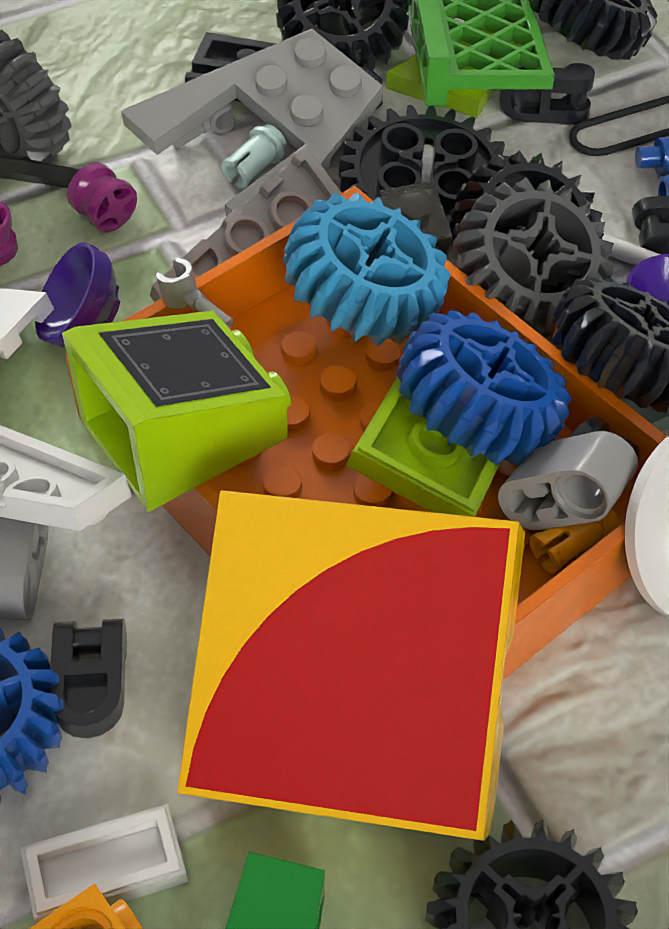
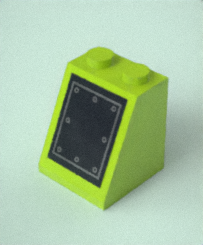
[62,310,291,512]

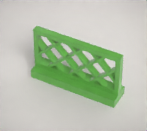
[408,0,555,106]

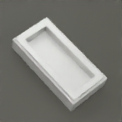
[20,804,188,923]

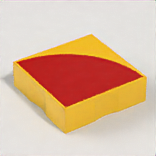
[177,490,525,841]

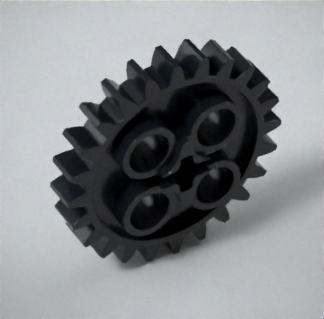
[338,105,510,250]

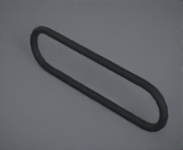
[569,95,669,156]

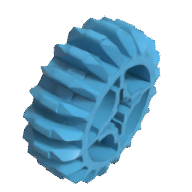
[282,192,451,347]

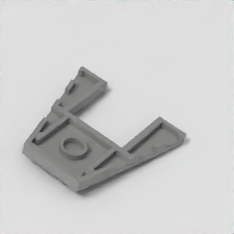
[121,29,383,217]

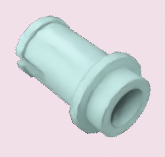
[221,124,287,189]

